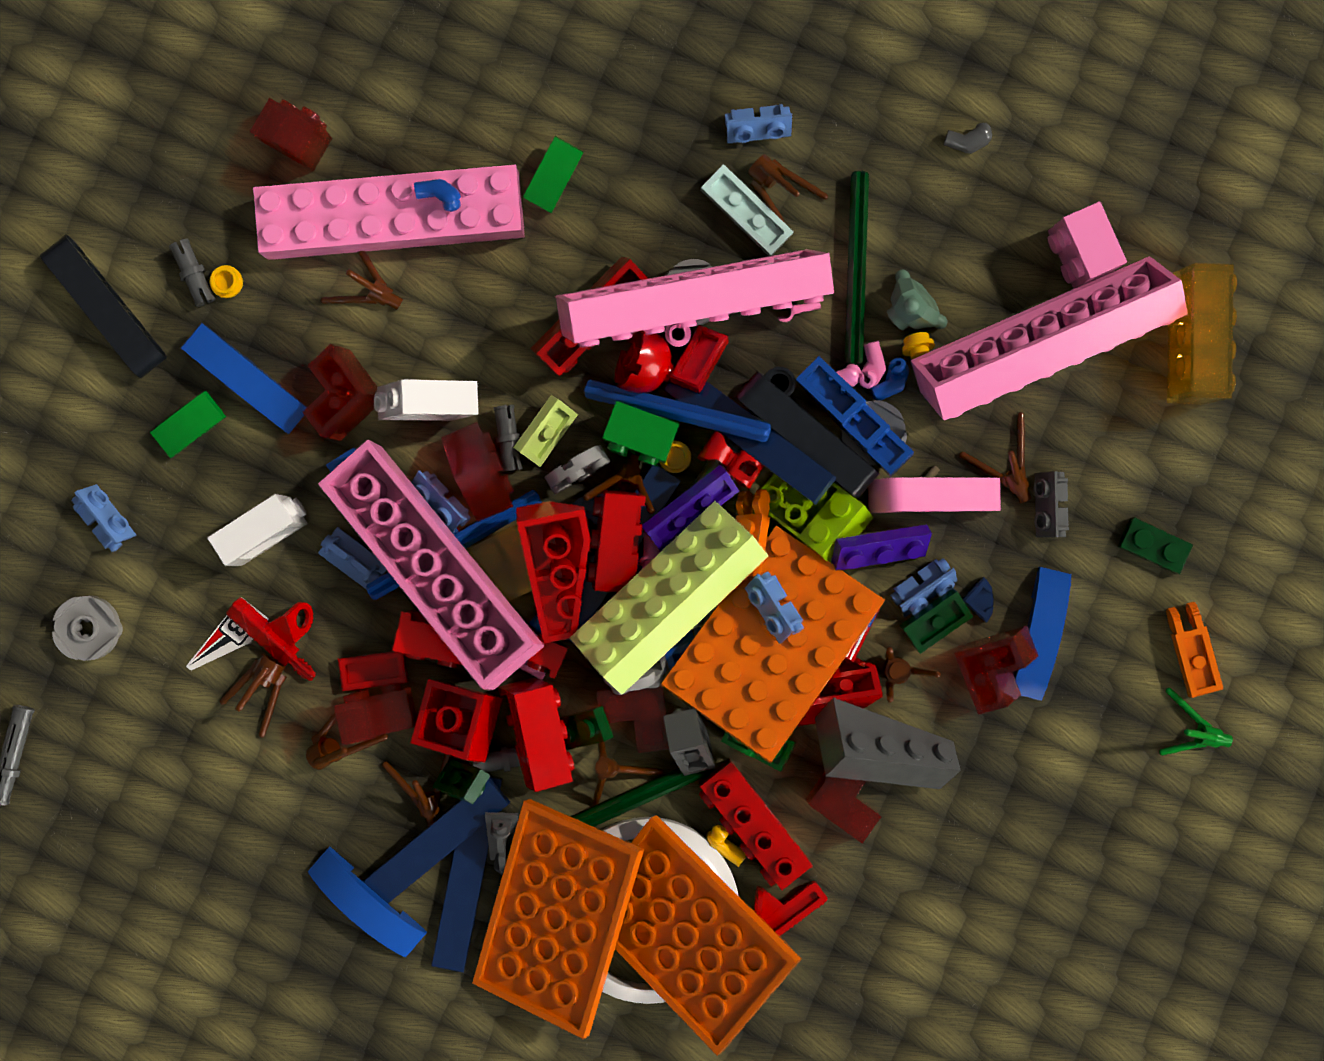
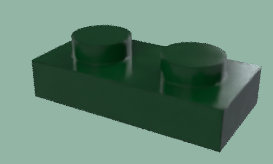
[1117,517,1193,574]
[900,588,973,654]
[560,706,614,751]
[433,758,490,804]

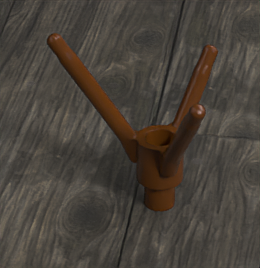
[321,251,403,310]
[959,412,1032,503]
[584,455,655,514]
[592,742,663,806]
[382,754,452,827]

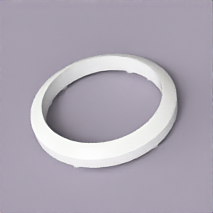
[602,817,738,1004]

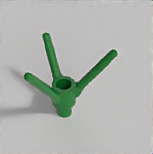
[1159,687,1233,756]

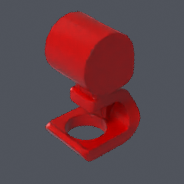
[698,431,764,489]

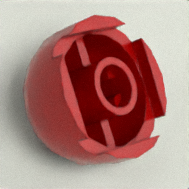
[614,330,674,393]

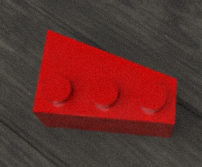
[587,490,646,592]
[392,609,463,668]
[498,677,574,792]

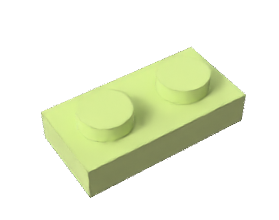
[513,395,578,467]

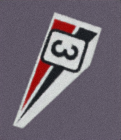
[186,597,269,670]

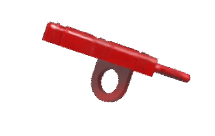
[226,597,316,681]
[753,881,828,937]

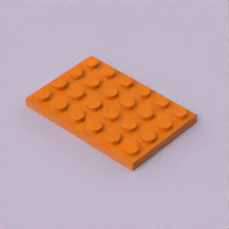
[661,526,885,764]
[472,799,644,1039]
[615,815,801,1056]

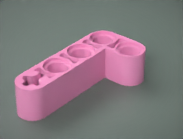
[868,478,1001,513]

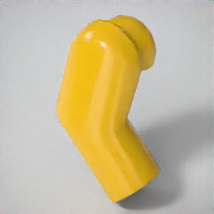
[707,825,747,867]

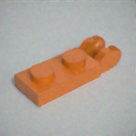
[735,489,771,580]
[1166,601,1223,698]

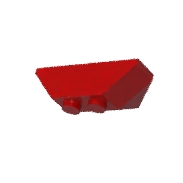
[797,657,883,726]

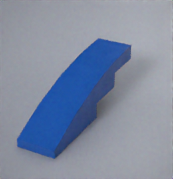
[181,322,309,434]
[796,356,914,477]

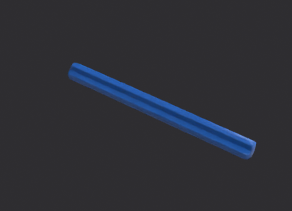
[584,379,771,442]
[366,490,542,600]

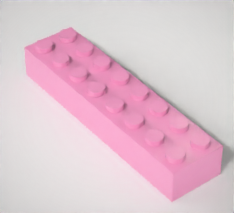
[253,165,525,260]
[556,249,834,347]
[911,256,1188,421]
[318,440,544,690]

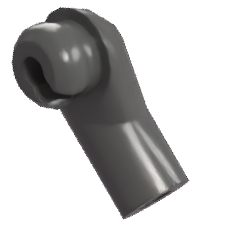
[943,123,992,154]

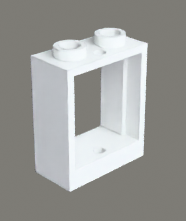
[374,380,478,421]
[208,494,308,566]

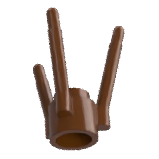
[748,154,828,225]
[882,647,941,703]
[220,654,287,738]
[306,709,388,770]

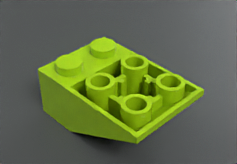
[753,474,874,562]

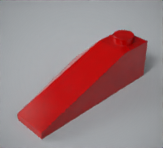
[516,501,591,643]

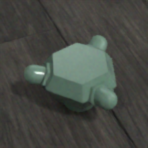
[887,269,948,331]

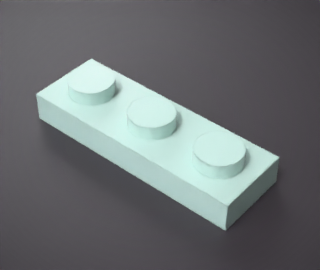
[701,164,794,256]

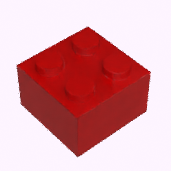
[410,679,503,762]

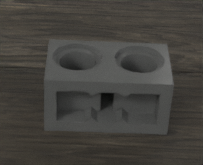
[663,708,716,776]

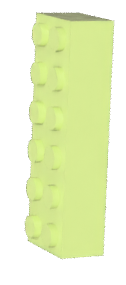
[570,501,768,694]

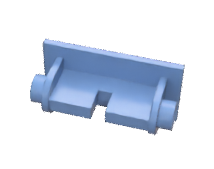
[725,104,792,143]
[411,471,471,533]
[71,484,136,552]
[318,527,387,589]
[890,558,958,618]
[745,571,804,644]

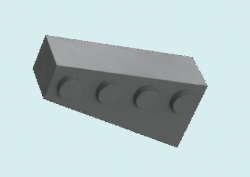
[815,698,961,789]

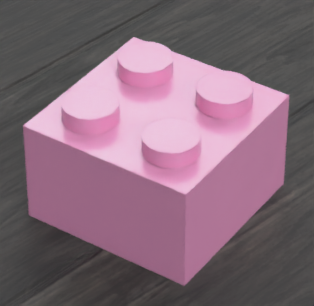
[1048,202,1127,289]

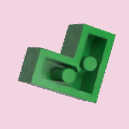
[602,401,679,467]

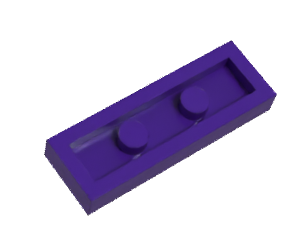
[642,465,739,551]
[831,524,932,570]

